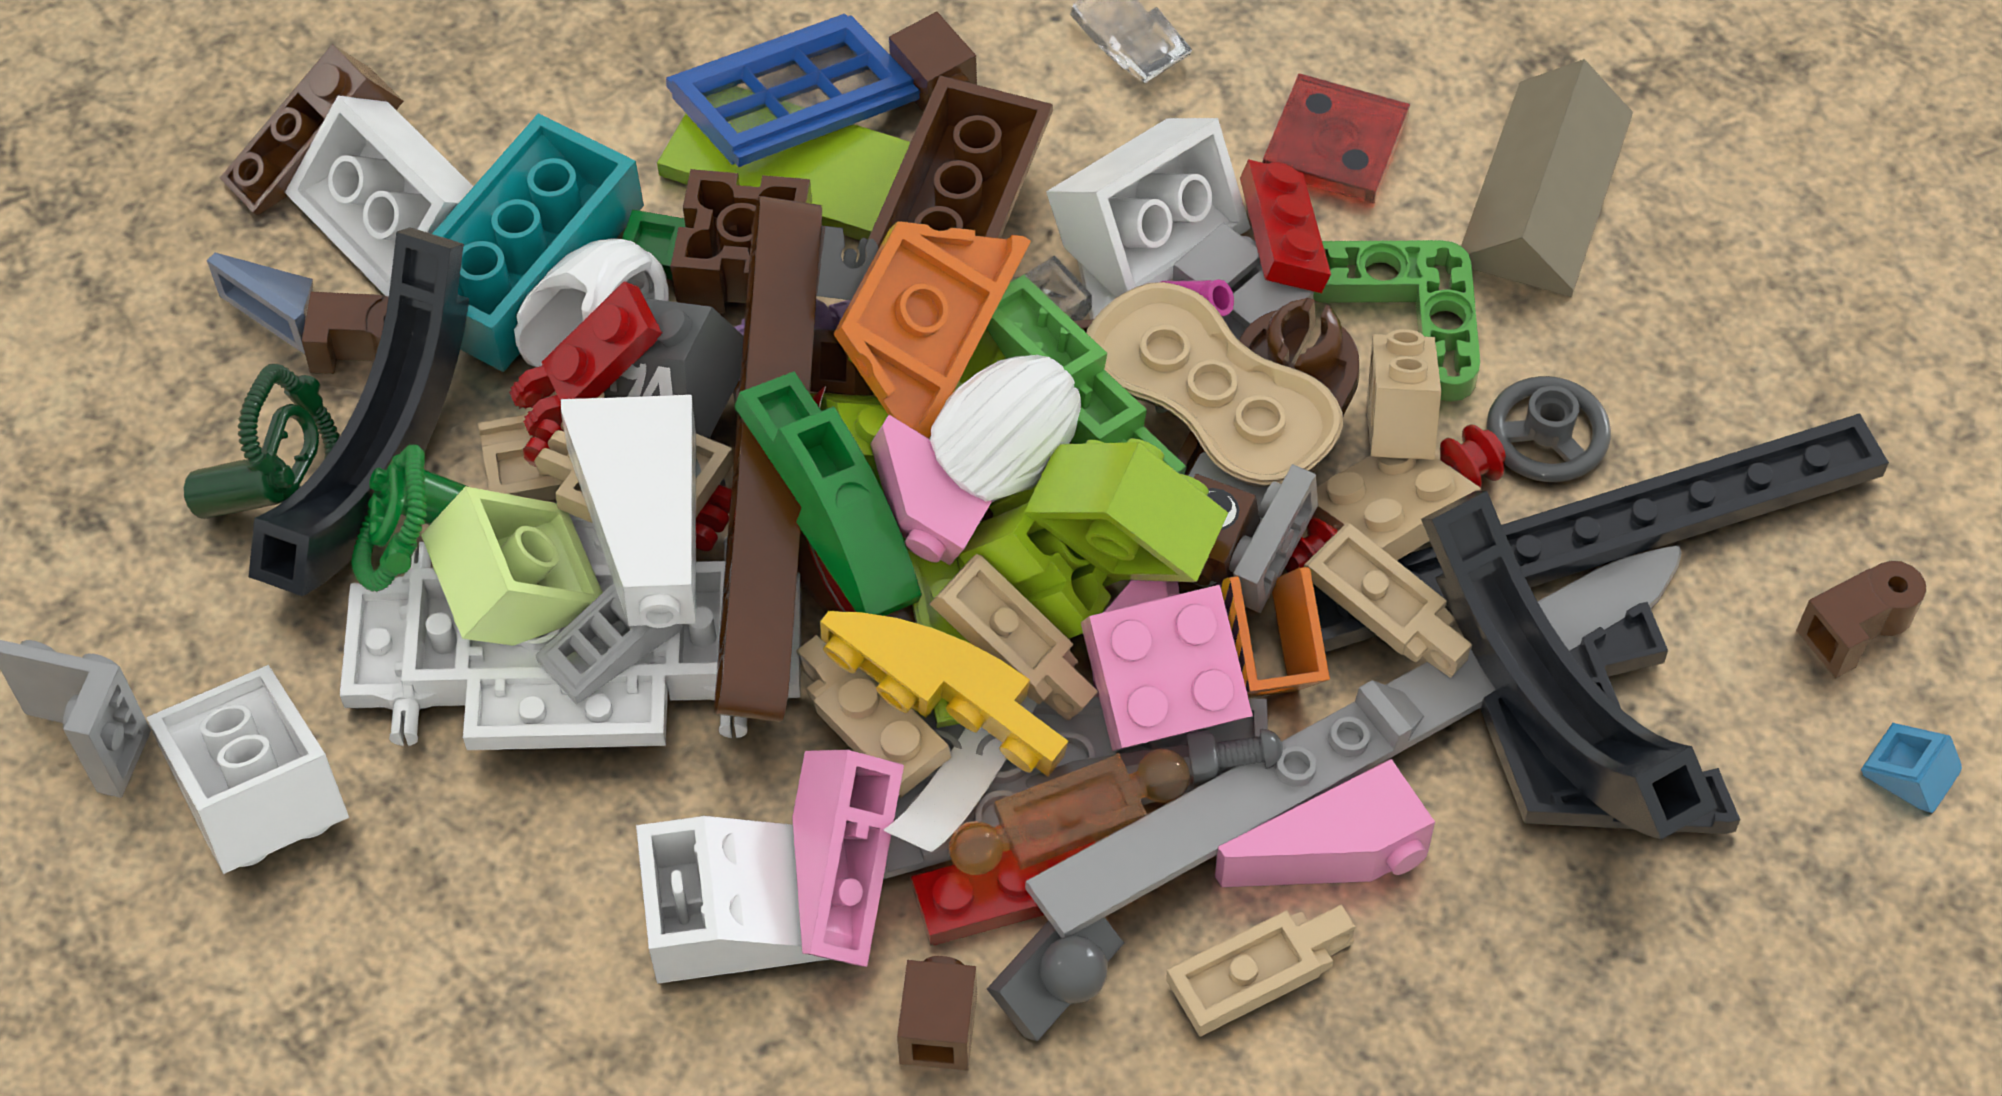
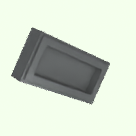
[987,917,1124,1041]

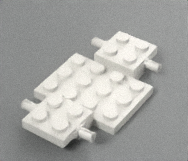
[340,514,802,750]

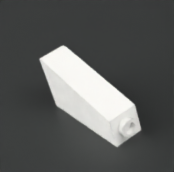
[561,395,696,628]

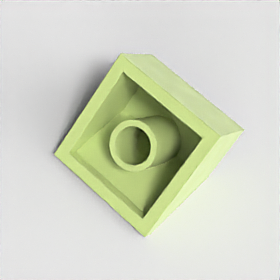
[421,486,603,646]

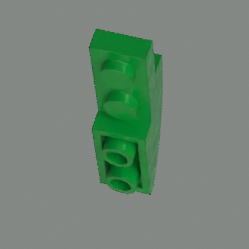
[735,371,922,616]

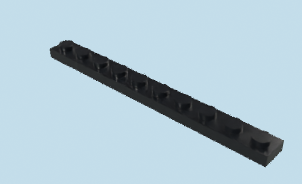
[1313,413,1889,652]

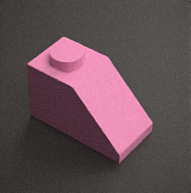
[871,415,993,565]

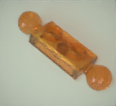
[949,749,1190,875]

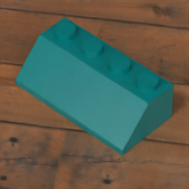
[432,113,644,372]

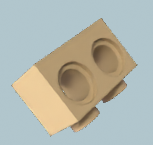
[1367,329,1441,460]

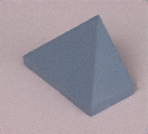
[207,253,313,354]

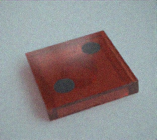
[1262,73,1410,204]

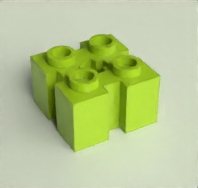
[959,483,1121,639]

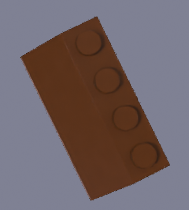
[868,76,1053,248]

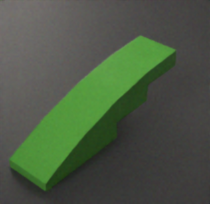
[986,275,1186,475]

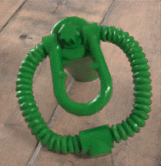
[352,445,469,592]

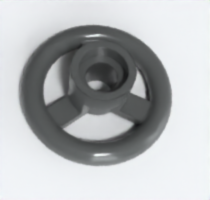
[1487,376,1611,482]

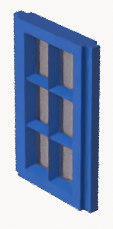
[666,13,920,167]

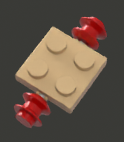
[1285,424,1506,573]

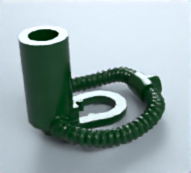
[183,363,340,519]

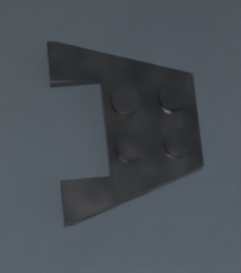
[1481,602,1741,834]

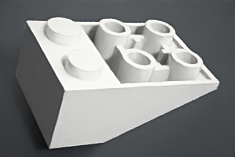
[636,816,829,984]

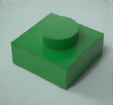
[622,209,685,280]

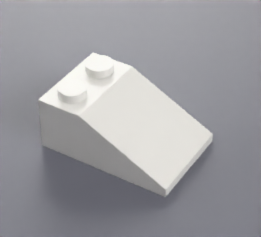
[146,665,349,874]

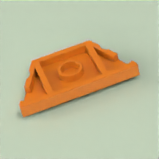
[833,221,1031,439]

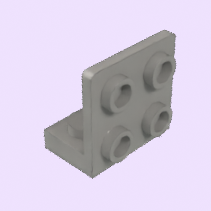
[1189,452,1318,613]
[0,640,151,798]

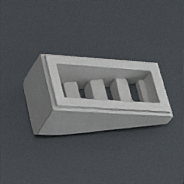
[536,583,682,705]

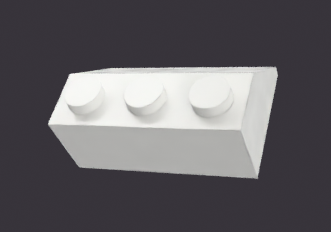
[285,96,473,296]
[1046,118,1250,298]

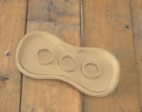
[1086,282,1343,487]

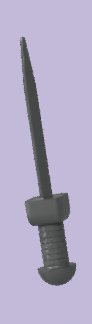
[1025,729,1283,792]

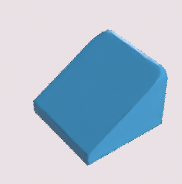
[1861,723,1962,813]

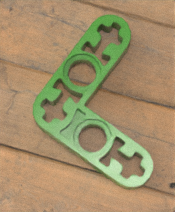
[1313,240,1480,402]

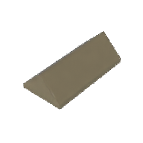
[1461,59,1633,297]

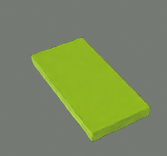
[657,86,910,240]

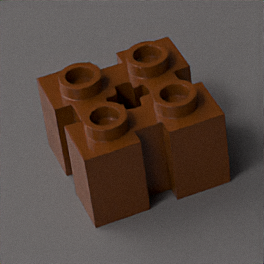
[671,169,812,314]

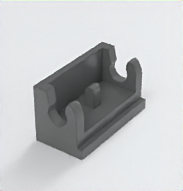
[816,226,879,300]

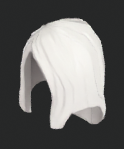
[514,239,669,367]
[930,355,1081,502]

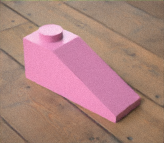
[792,750,904,967]
[1215,759,1435,887]

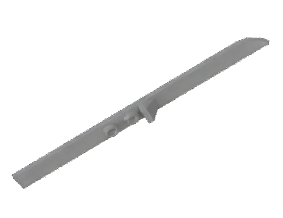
[1025,546,1682,938]

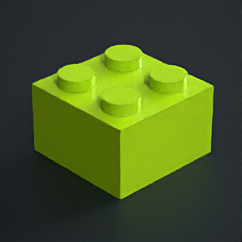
[1024,438,1228,582]

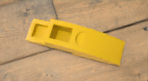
[820,611,1068,777]

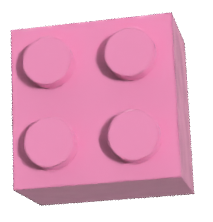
[1081,585,1253,751]

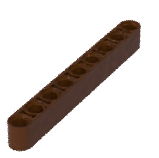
[714,196,822,722]

